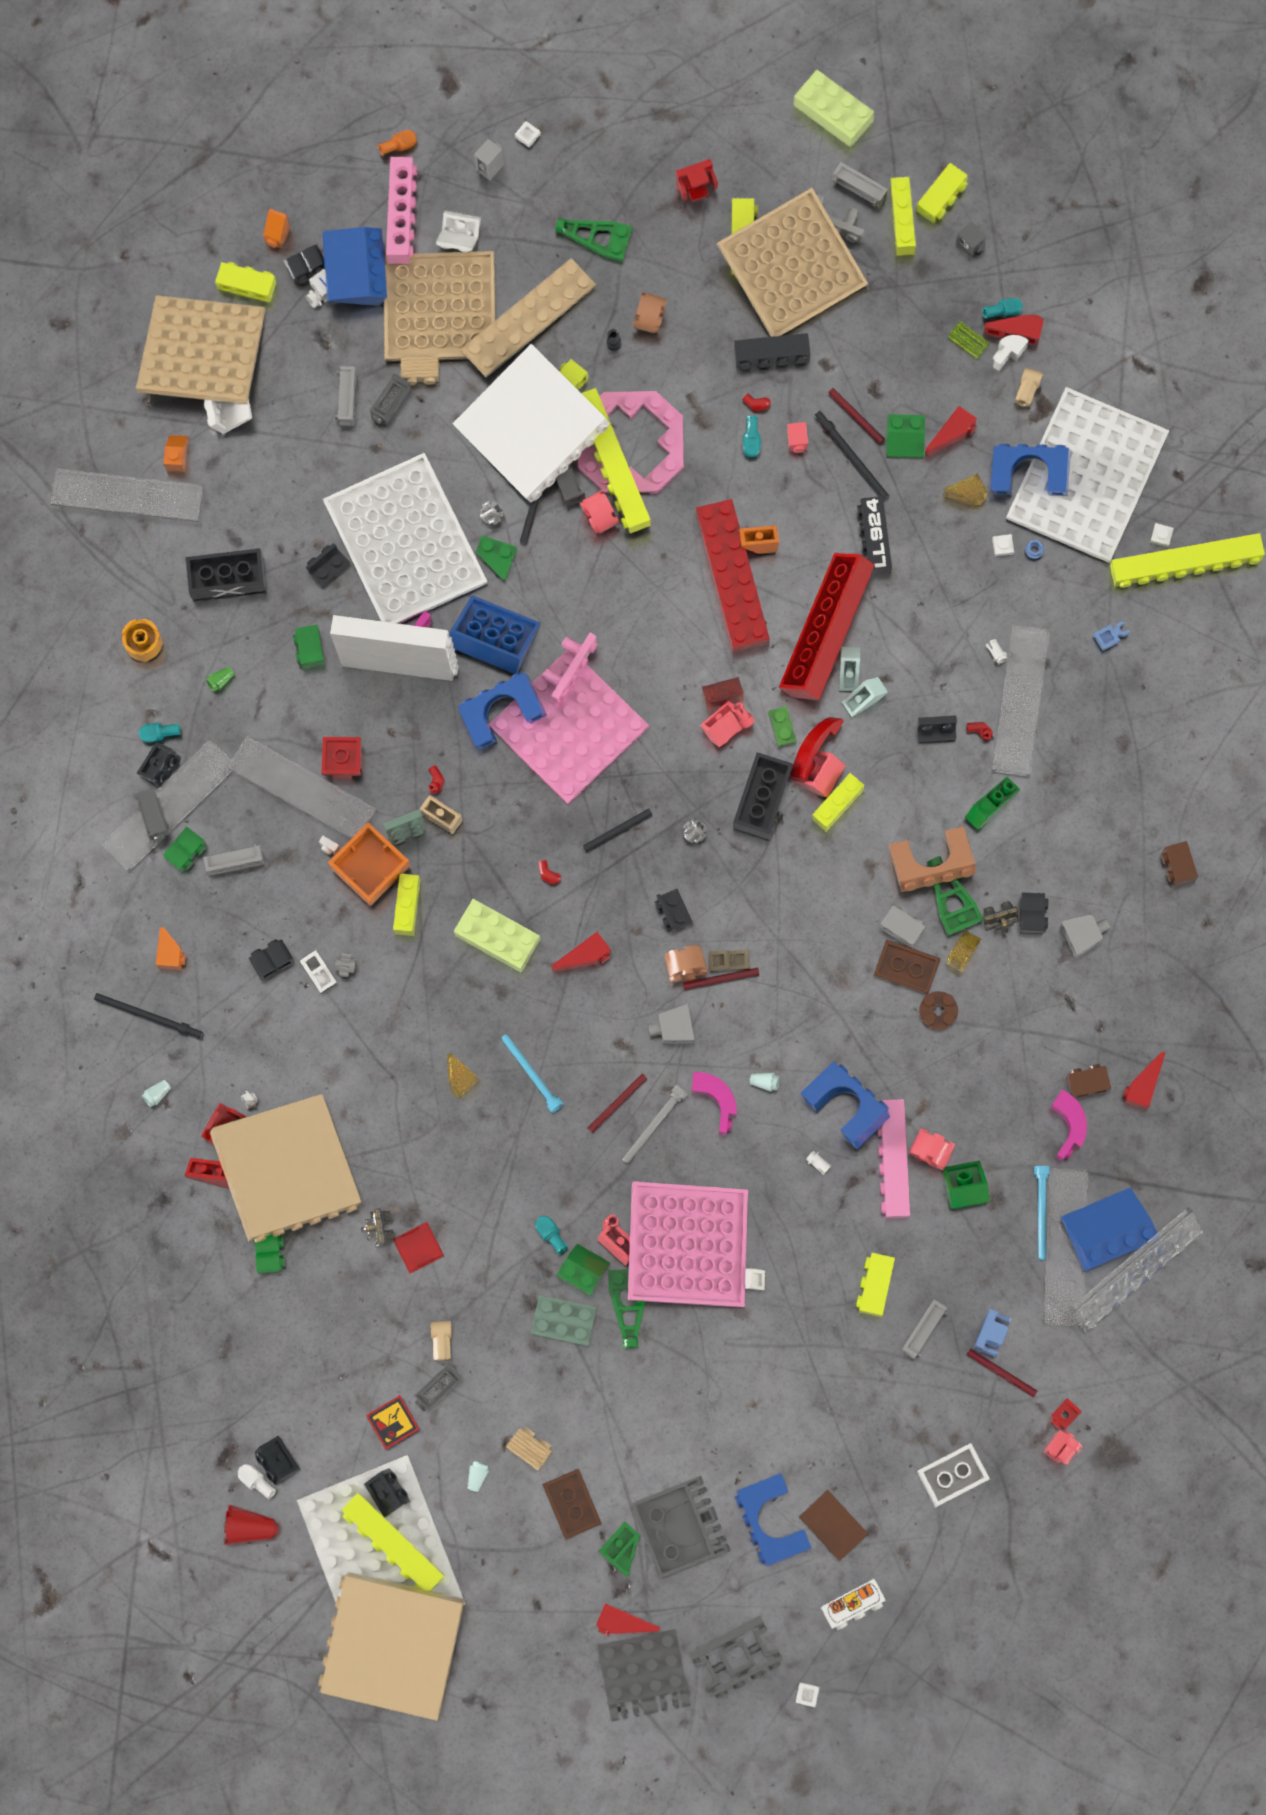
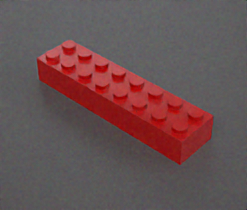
[696,499,770,654]
[779,553,875,700]

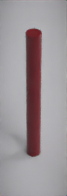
[828,388,885,444]
[683,967,760,990]
[587,1074,647,1133]
[966,1348,1038,1397]

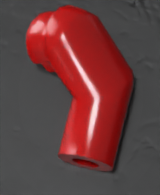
[742,393,771,411]
[966,722,993,740]
[428,765,444,793]
[538,860,561,884]

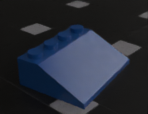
[322,227,387,306]
[449,595,541,674]
[1061,1187,1160,1271]

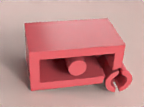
[700,701,755,747]
[597,1214,630,1266]
[1043,1430,1083,1465]

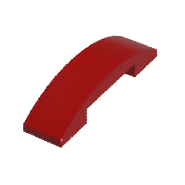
[791,717,844,781]

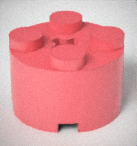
[580,490,620,534]
[909,1128,956,1170]

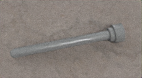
[623,1085,688,1163]

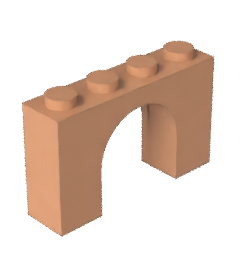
[889,826,976,892]

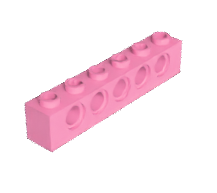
[386,157,417,264]

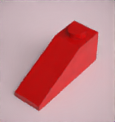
[984,314,1044,346]
[925,406,977,456]
[551,932,611,973]
[1123,1051,1166,1110]
[184,1158,230,1189]
[596,1603,660,1636]

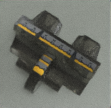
[983,901,1019,934]
[361,1208,395,1247]

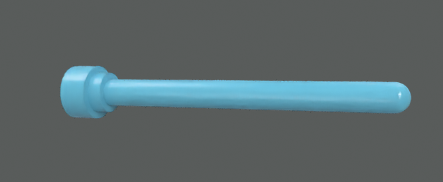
[502,1035,564,1113]
[1034,1166,1050,1261]

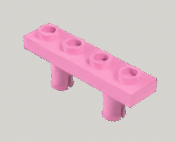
[542,633,598,704]

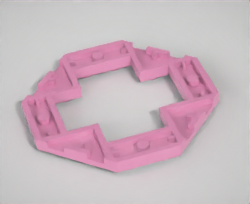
[578,391,684,494]

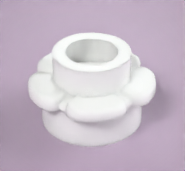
[306,290,322,308]
[241,1091,258,1109]

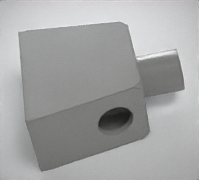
[1060,915,1110,959]
[648,1004,694,1044]

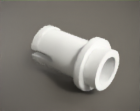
[986,639,1008,664]
[806,1151,831,1175]

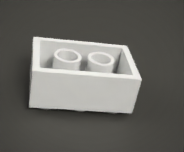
[917,1443,990,1508]

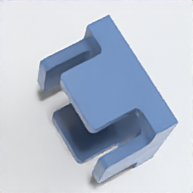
[973,1309,1012,1357]

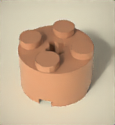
[633,292,667,333]
[665,945,708,983]

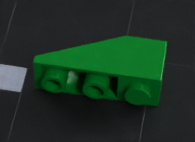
[965,777,1020,830]

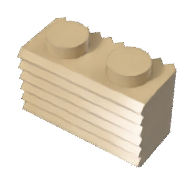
[401,355,439,385]
[420,795,462,834]
[506,1427,552,1471]

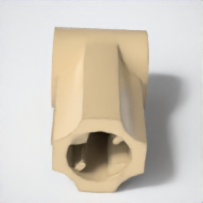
[1015,367,1043,407]
[431,1321,452,1361]

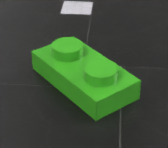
[768,706,797,748]

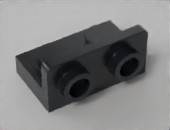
[306,543,350,588]
[917,715,957,742]
[136,742,181,788]
[655,888,693,933]
[254,1435,299,1485]
[364,1468,410,1518]

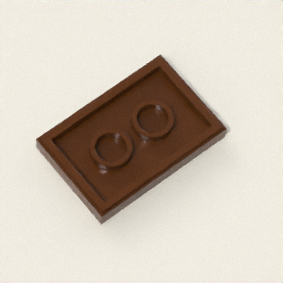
[873,939,941,995]
[542,1468,602,1540]
[799,1490,868,1562]

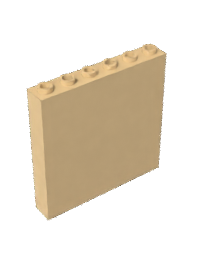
[210,1094,361,1243]
[318,1572,465,1721]

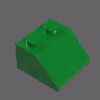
[886,414,925,458]
[942,1160,990,1209]
[557,1243,611,1297]

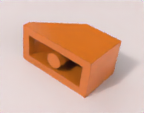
[263,209,291,248]
[163,435,188,472]
[739,525,779,554]
[155,927,186,970]

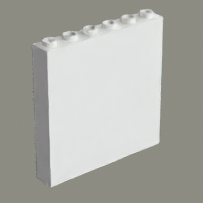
[453,344,610,503]
[330,615,459,681]

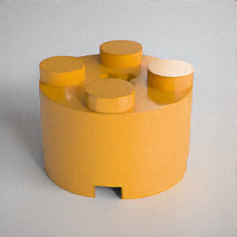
[122,619,163,662]

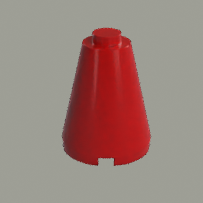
[223,1505,278,1545]

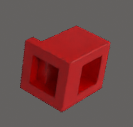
[1050,1398,1082,1430]

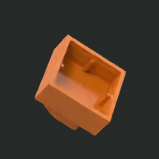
[328,822,411,906]

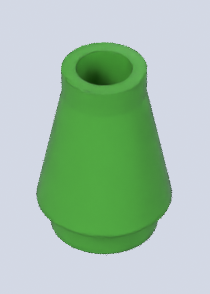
[206,666,235,692]

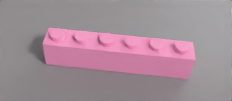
[877,1099,910,1219]

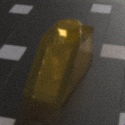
[943,473,988,506]
[946,930,982,973]
[447,1052,479,1097]

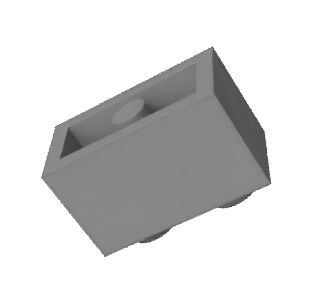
[474,139,504,180]
[880,905,925,948]

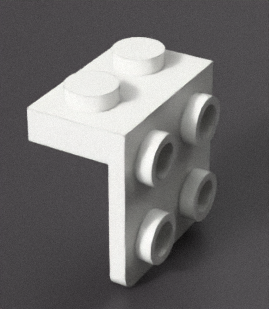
[436,211,481,252]
[204,399,252,434]

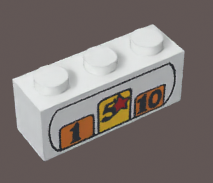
[821,1579,886,1631]

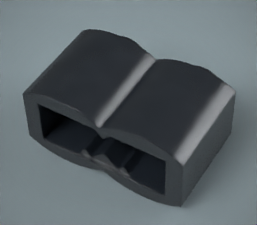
[284,244,325,284]
[1020,892,1049,934]
[249,939,294,980]

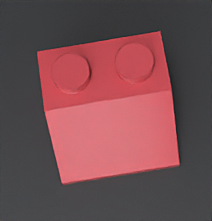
[790,750,846,798]

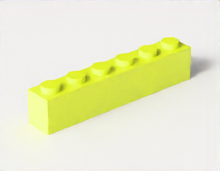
[341,1493,445,1591]

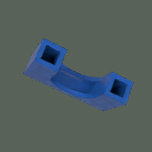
[991,444,1071,496]
[458,672,547,750]
[800,1061,890,1149]
[735,1473,811,1566]

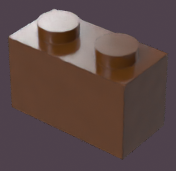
[1161,841,1198,887]
[1066,1064,1111,1099]

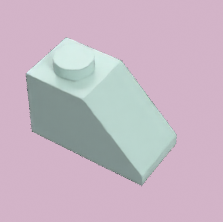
[839,647,860,691]
[842,677,888,717]

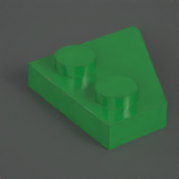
[476,535,517,581]
[598,1521,640,1577]

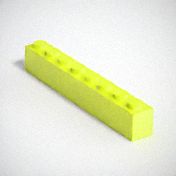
[581,388,651,533]
[1110,533,1265,588]

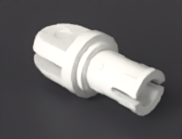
[238,1464,276,1499]

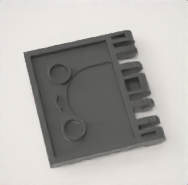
[631,1476,731,1579]
[597,1629,691,1721]

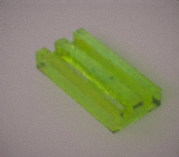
[948,321,990,358]

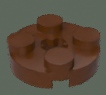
[919,991,958,1031]

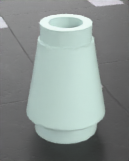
[750,1073,779,1092]
[142,1080,171,1107]
[467,1461,489,1492]

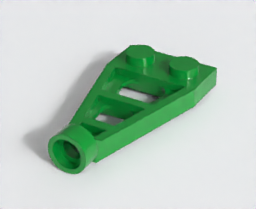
[555,217,633,262]
[927,856,983,936]
[608,1269,645,1349]

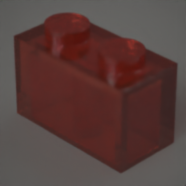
[702,677,744,710]

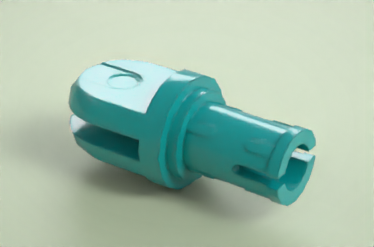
[982,298,1023,319]
[743,416,761,457]
[139,722,181,743]
[535,1216,568,1254]

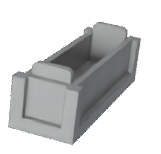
[832,162,888,208]
[335,366,357,426]
[203,844,264,876]
[901,1299,948,1359]

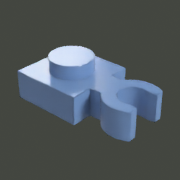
[1093,621,1130,651]

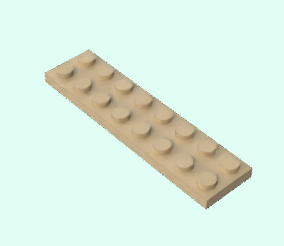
[461,258,596,377]

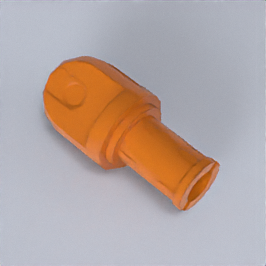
[378,130,417,155]

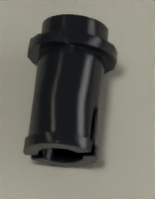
[606,329,621,348]

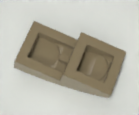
[708,949,750,971]

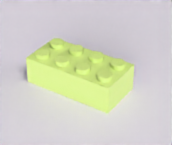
[794,70,874,147]
[454,899,540,973]

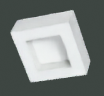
[515,121,540,148]
[1150,523,1174,547]
[992,534,1014,557]
[319,836,341,855]
[745,1268,765,1290]
[795,1683,819,1707]

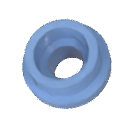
[1025,540,1044,559]

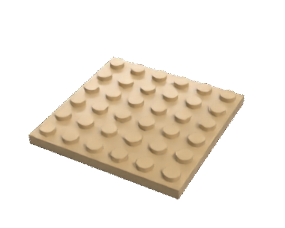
[717,188,868,337]
[384,251,495,362]
[136,296,266,404]

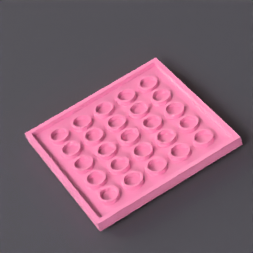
[489,650,649,804]
[628,1182,748,1307]

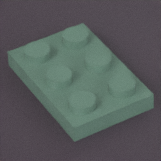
[383,809,426,844]
[531,1295,597,1347]

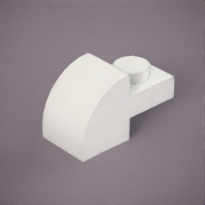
[993,335,1028,371]
[300,950,337,993]

